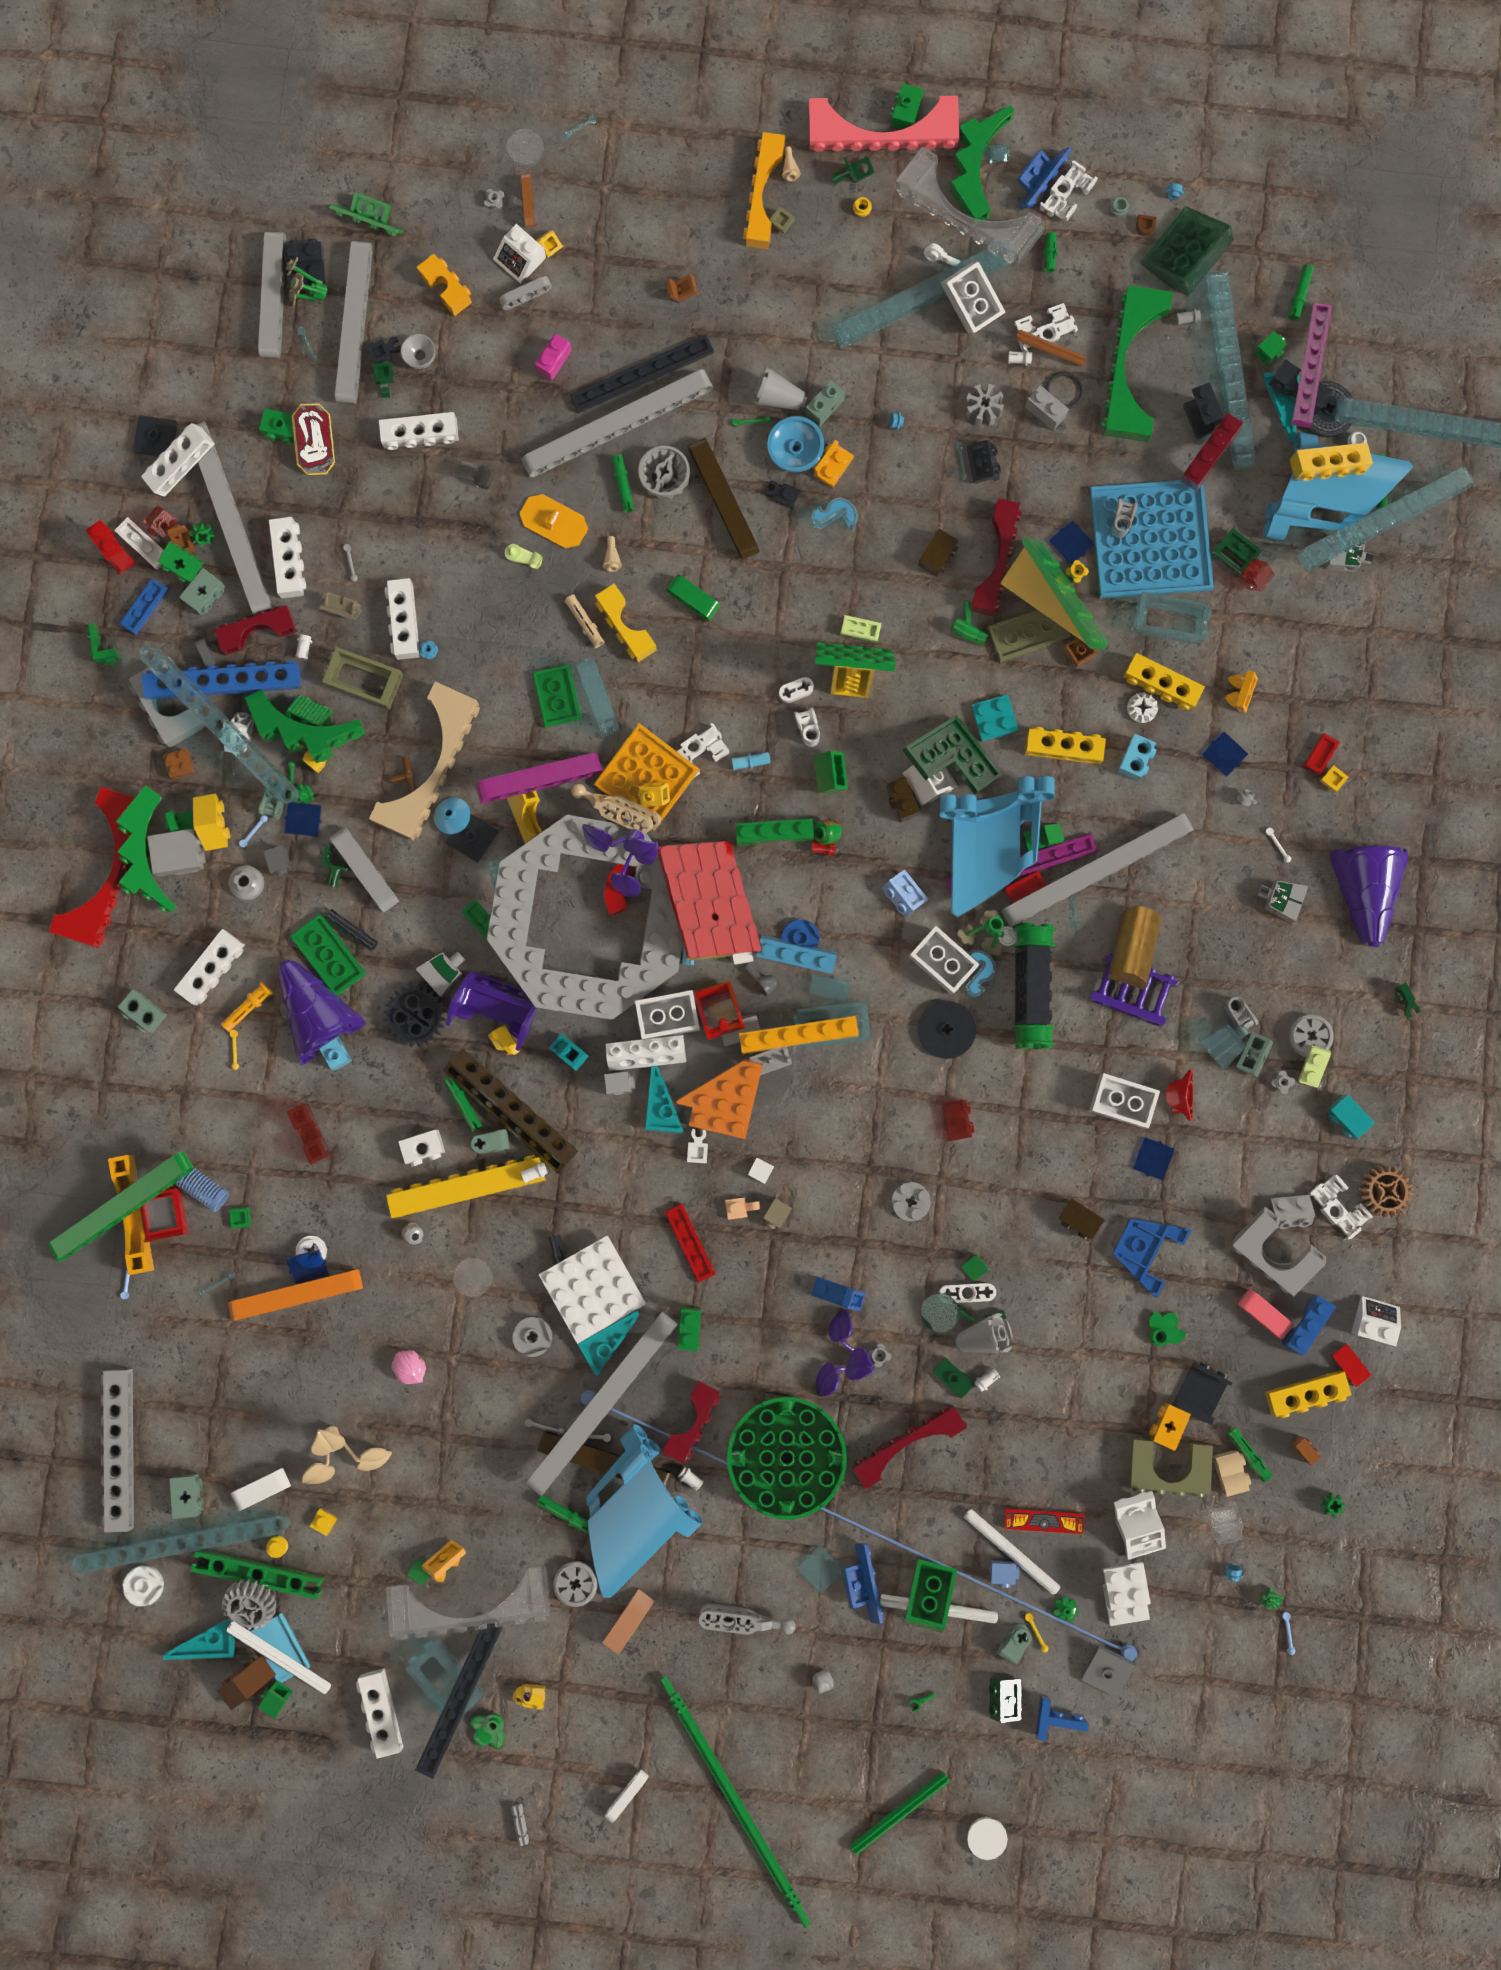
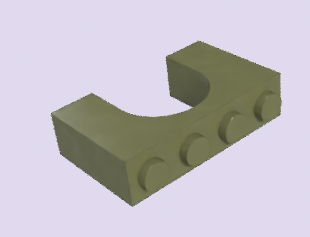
[1127,1438,1213,1497]

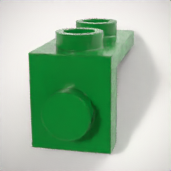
[87,623,122,665]
[164,809,194,832]

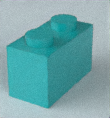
[1326,1094,1375,1140]

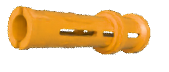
[221,981,274,1032]

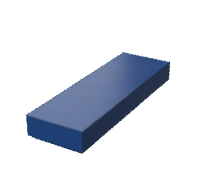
[119,578,169,636]

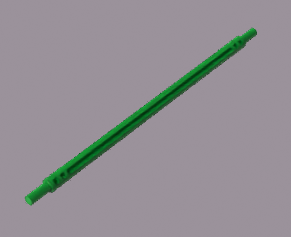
[659,1675,811,1928]

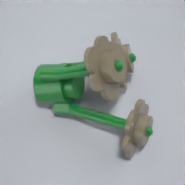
[286,257,327,306]
[957,910,1004,956]

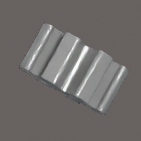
[965,384,1004,427]

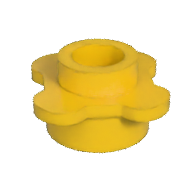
[1066,560,1089,583]

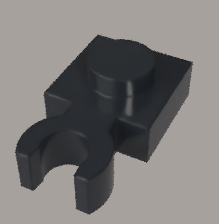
[366,337,401,364]
[765,481,801,509]

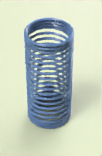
[175,1168,229,1212]

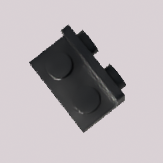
[966,440,1001,484]

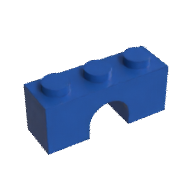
[1282,1294,1336,1356]

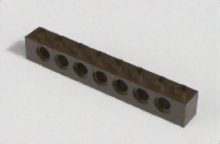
[443,1048,578,1174]

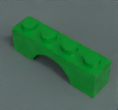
[736,819,814,847]

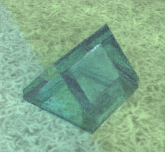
[988,144,1009,163]

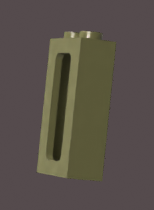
[322,647,403,710]

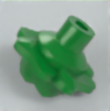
[293,783,314,804]
[1259,1587,1284,1610]

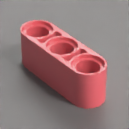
[1237,1288,1294,1340]

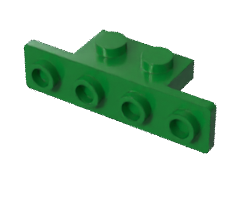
[329,192,403,236]

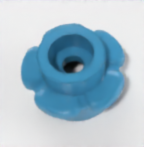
[1165,184,1184,200]
[889,411,904,431]
[419,641,438,659]
[1224,1564,1244,1582]

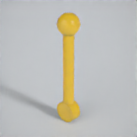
[230,1030,239,1070]
[1025,1613,1048,1652]

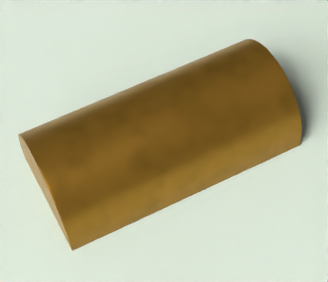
[1108,906,1162,990]

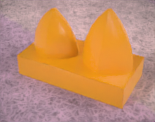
[1225,670,1258,714]
[422,1539,466,1582]

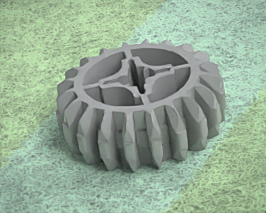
[221,1579,277,1630]

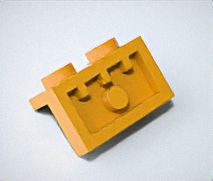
[813,440,854,488]

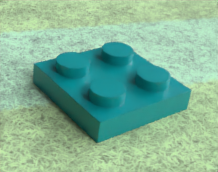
[971,695,1019,742]

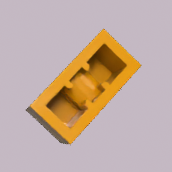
[1149,1403,1191,1451]

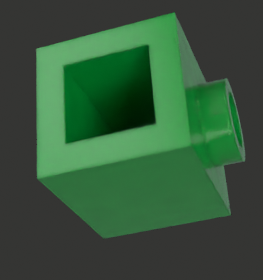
[1254,331,1287,366]
[258,1680,294,1719]

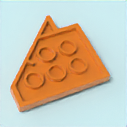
[677,1059,763,1139]

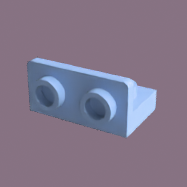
[882,870,928,918]

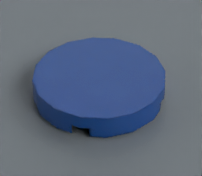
[782,919,820,948]

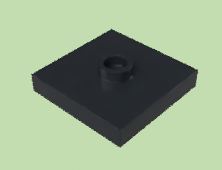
[132,415,178,457]
[445,814,499,863]

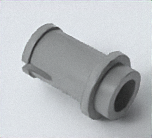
[1176,308,1201,325]

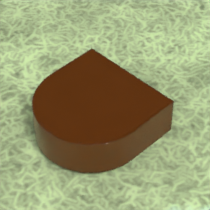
[1136,214,1157,236]

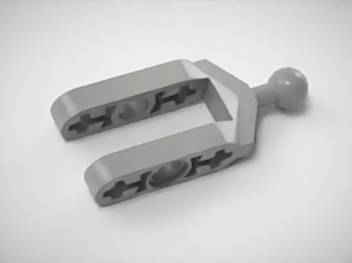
[699,1603,796,1635]

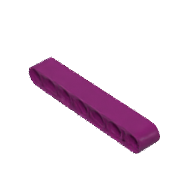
[474,753,603,804]

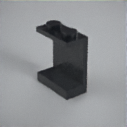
[1183,382,1224,440]
[1172,1361,1233,1425]

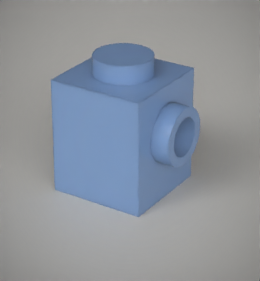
[989,1560,1019,1588]

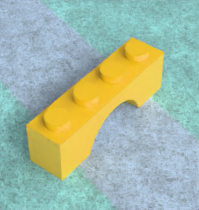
[595,583,657,662]
[507,791,543,844]

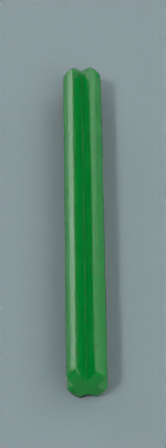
[850,1772,950,1855]

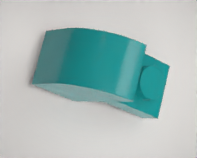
[549,1033,589,1071]

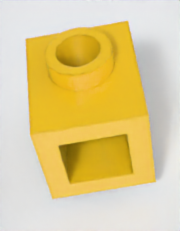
[638,782,670,806]

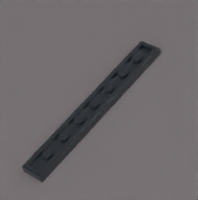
[570,334,714,413]
[415,1615,505,1779]

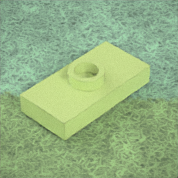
[840,615,882,643]

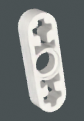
[939,1283,996,1303]
[604,1769,649,1823]

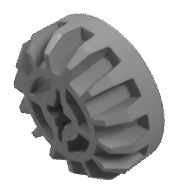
[639,446,690,499]

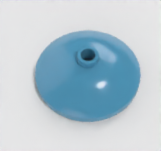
[767,416,824,472]

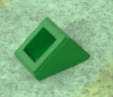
[961,1254,989,1282]
[407,1558,430,1586]

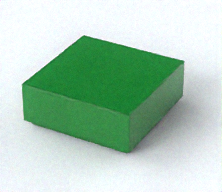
[229,1207,251,1229]

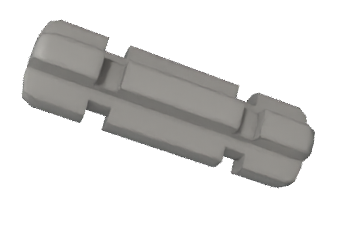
[511,1804,529,1846]

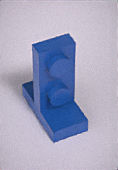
[811,1277,866,1312]
[1035,1695,1089,1742]

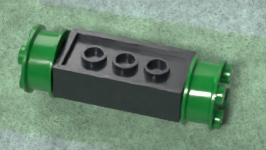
[1012,923,1056,1050]

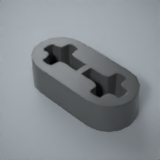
[195,638,220,669]

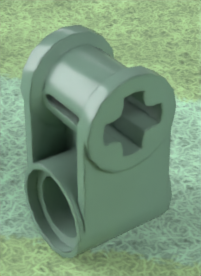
[258,781,287,820]
[471,1129,510,1154]
[997,1624,1031,1666]

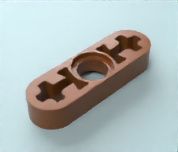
[521,174,535,228]

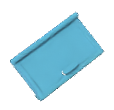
[250,1612,311,1683]

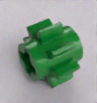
[189,521,214,547]
[1319,1492,1346,1518]

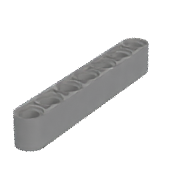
[258,232,286,358]

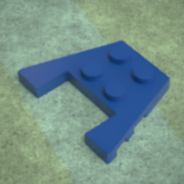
[1112,1219,1192,1298]

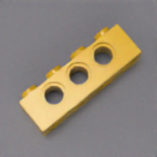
[1289,443,1373,481]
[1123,653,1205,711]
[1024,727,1106,765]
[1265,1370,1352,1419]

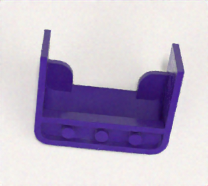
[446,972,538,1051]

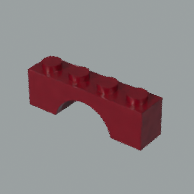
[1181,412,1243,492]
[215,605,298,656]
[662,1381,721,1464]

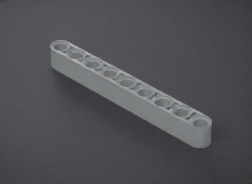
[335,241,372,404]

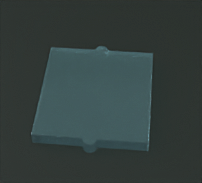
[797,1545,842,1594]

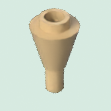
[782,147,801,181]
[603,536,622,572]

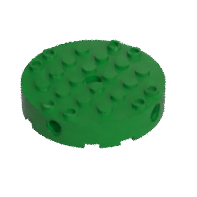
[727,1397,847,1520]

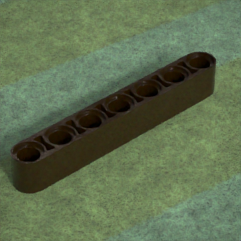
[688,437,760,560]
[537,1431,673,1490]

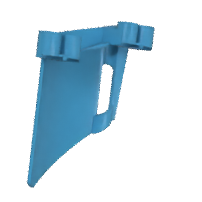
[1263,432,1413,541]
[940,776,1055,917]
[587,1424,703,1598]

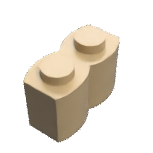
[1213,1450,1251,1497]

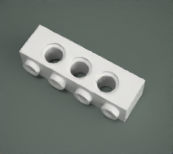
[379,412,459,450]
[141,423,215,497]
[269,517,306,598]
[385,578,420,660]
[174,929,245,1006]
[606,1035,686,1071]
[356,1668,403,1759]

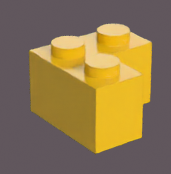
[193,794,230,851]

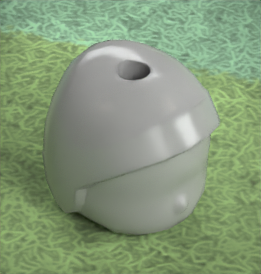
[402,1223,423,1244]
[812,1670,834,1694]

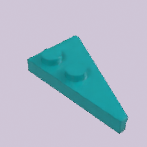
[1262,372,1300,442]
[645,1065,683,1134]
[578,1309,640,1376]
[163,1619,235,1660]

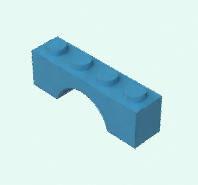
[757,935,837,974]

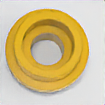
[853,197,872,217]

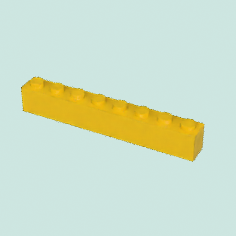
[386,1155,546,1218]

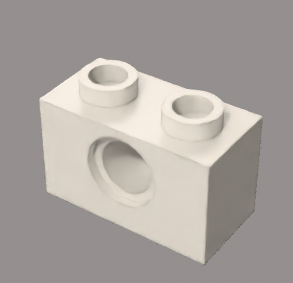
[398,1130,445,1166]

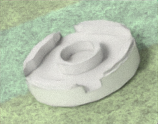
[123,1565,164,1606]
[967,1816,1008,1860]

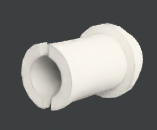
[1009,350,1032,366]
[295,634,312,660]
[521,1163,548,1183]
[974,1367,1000,1392]
[677,1467,704,1491]

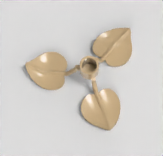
[302,1426,392,1484]

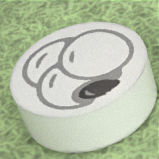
[998,926,1016,946]

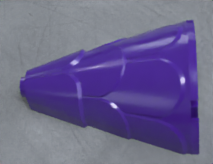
[1330,846,1408,947]
[278,960,366,1066]

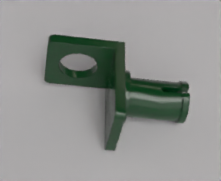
[830,156,875,185]
[322,843,351,888]

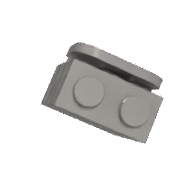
[148,829,205,877]

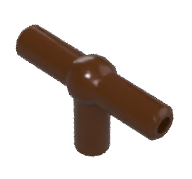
[390,756,416,794]

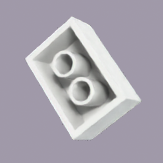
[941,262,1005,333]
[909,926,980,995]
[635,990,700,1040]
[1089,1073,1160,1129]

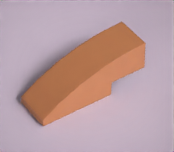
[602,1589,655,1655]

